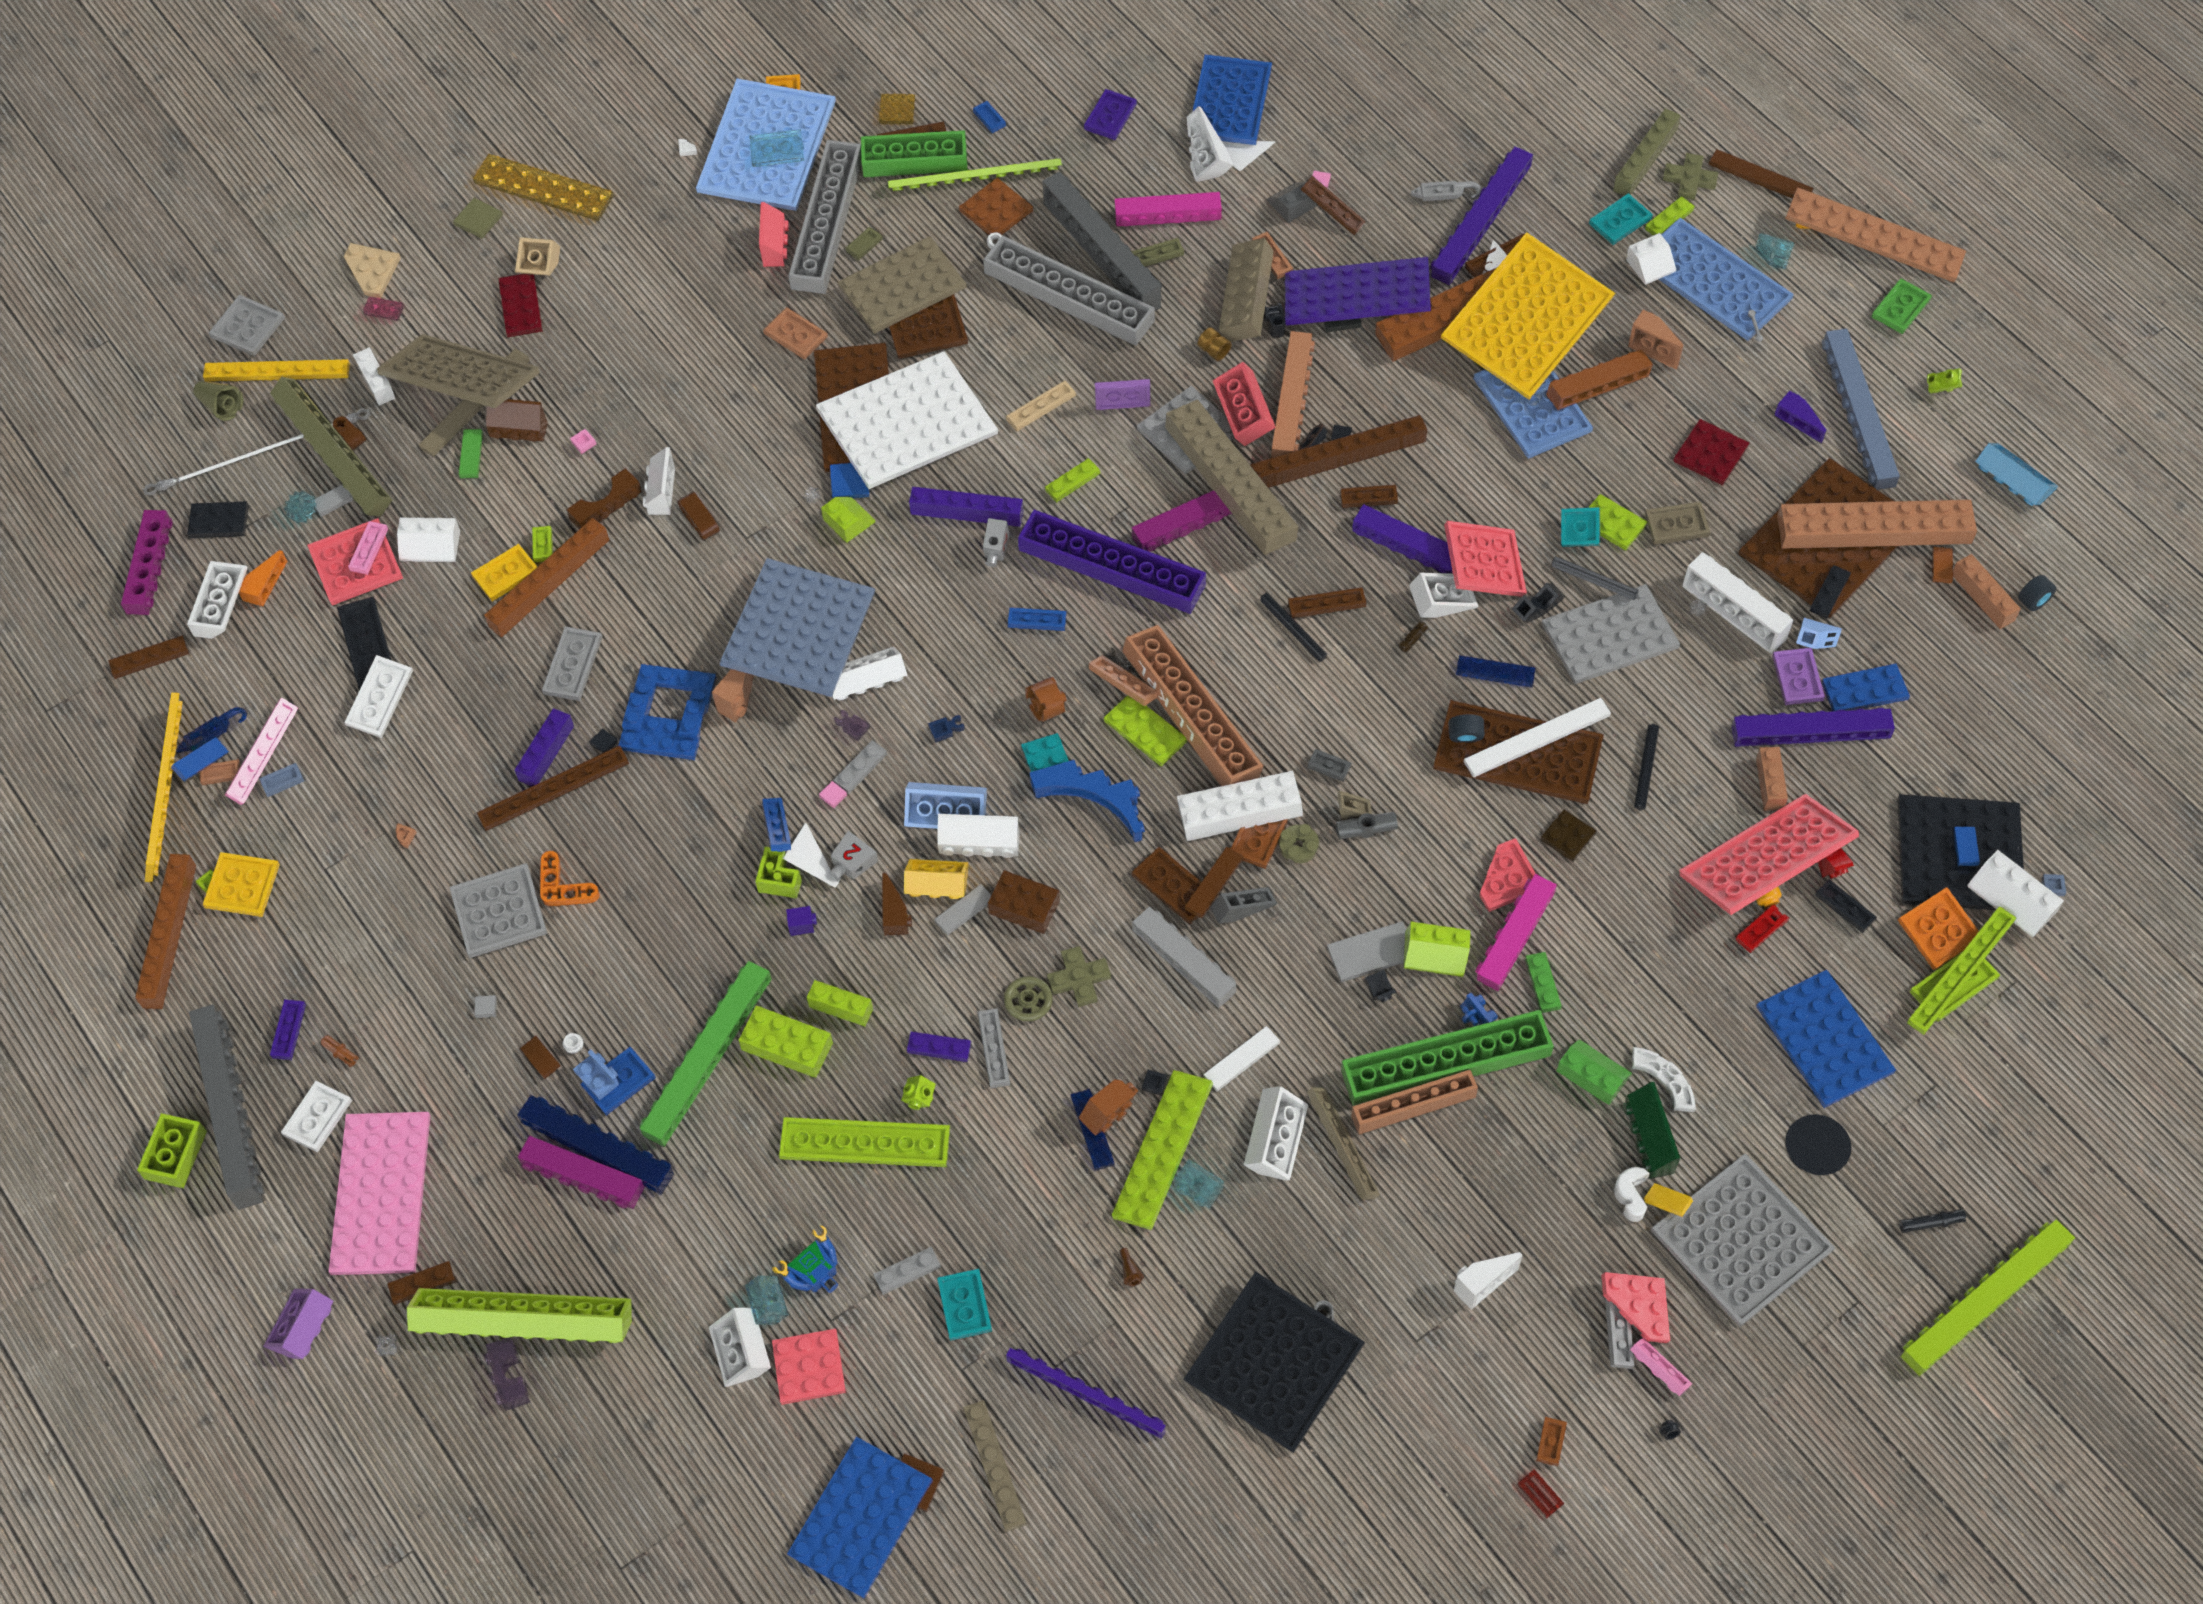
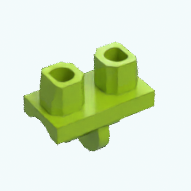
[1927,368,1962,394]

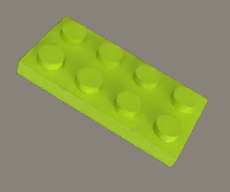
[1104,695,1187,767]
[1910,953,2000,1022]

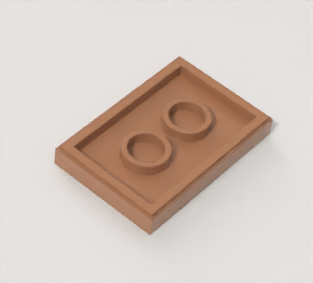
[763,307,828,360]

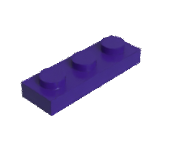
[270,999,306,1060]
[907,1031,972,1062]

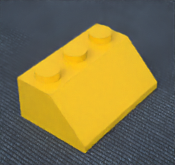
[904,859,969,899]

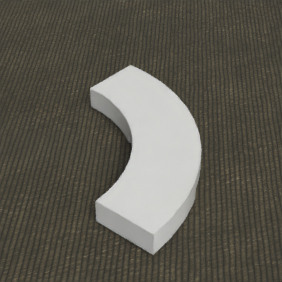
[1632,1047,1696,1112]

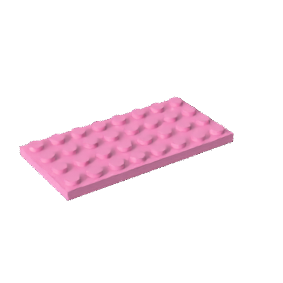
[329,1112,431,1275]

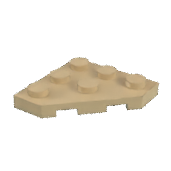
[344,243,401,298]

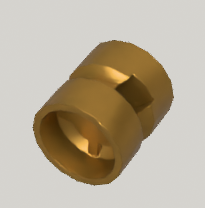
[1197,327,1232,361]

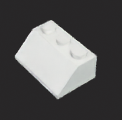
[643,447,675,515]
[397,518,460,562]
[709,1308,771,1387]

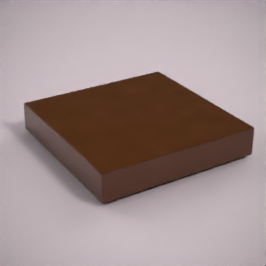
[901,1453,945,1512]

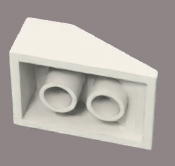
[1409,573,1478,618]
[1454,1252,1523,1310]

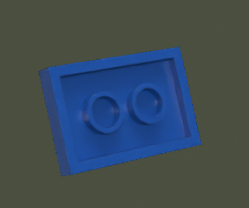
[581,1047,656,1116]

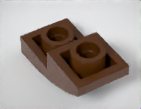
[520,1035,561,1079]

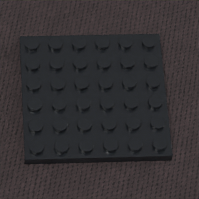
[1897,794,2024,911]
[1183,1271,1365,1454]

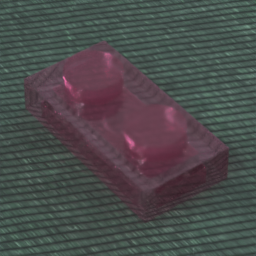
[363,297,404,321]

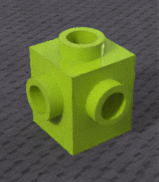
[901,1075,936,1110]

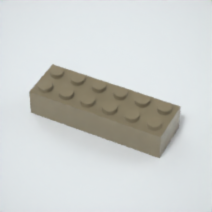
[1219,238,1274,342]

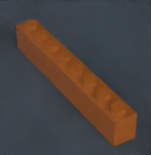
[484,518,609,637]
[135,854,196,1009]

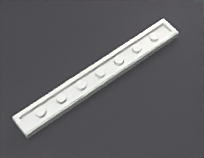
[1464,698,1611,778]

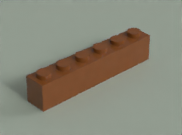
[1546,349,1653,410]

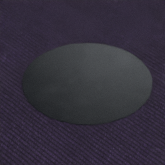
[1786,1114,1852,1175]

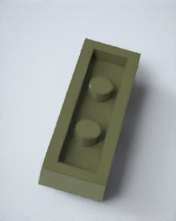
[1131,238,1184,267]

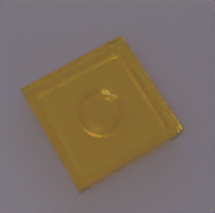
[879,94,916,124]

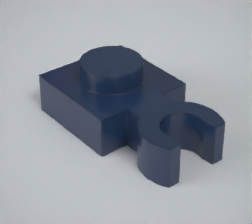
[928,715,965,743]

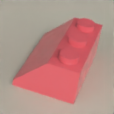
[759,202,789,267]

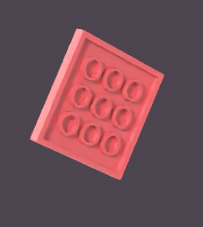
[307,518,403,606]
[1444,521,1527,597]

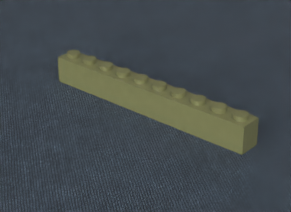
[270,377,392,517]

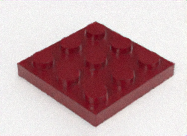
[1673,419,1750,486]

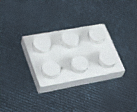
[281,1081,352,1153]

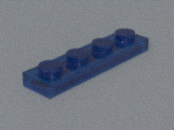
[1456,655,1536,688]

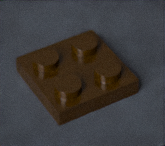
[1541,809,1597,862]

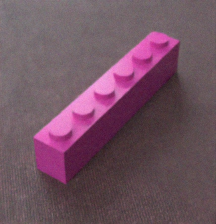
[1115,192,1222,227]
[1475,874,1557,991]

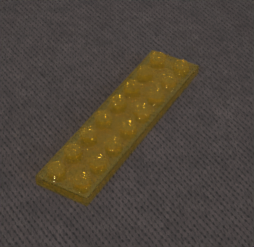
[473,154,614,221]

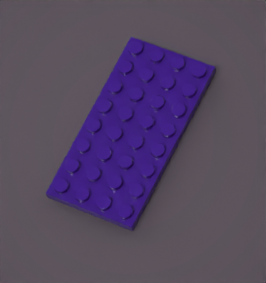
[1285,257,1431,326]

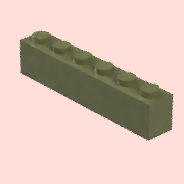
[1613,108,1681,196]

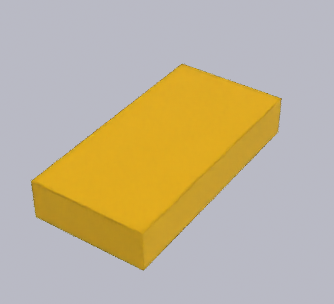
[1644,1183,1693,1217]

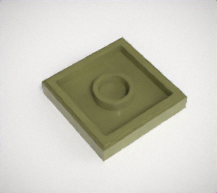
[453,198,503,239]

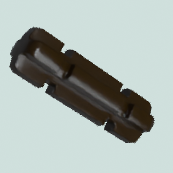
[1399,621,1428,653]

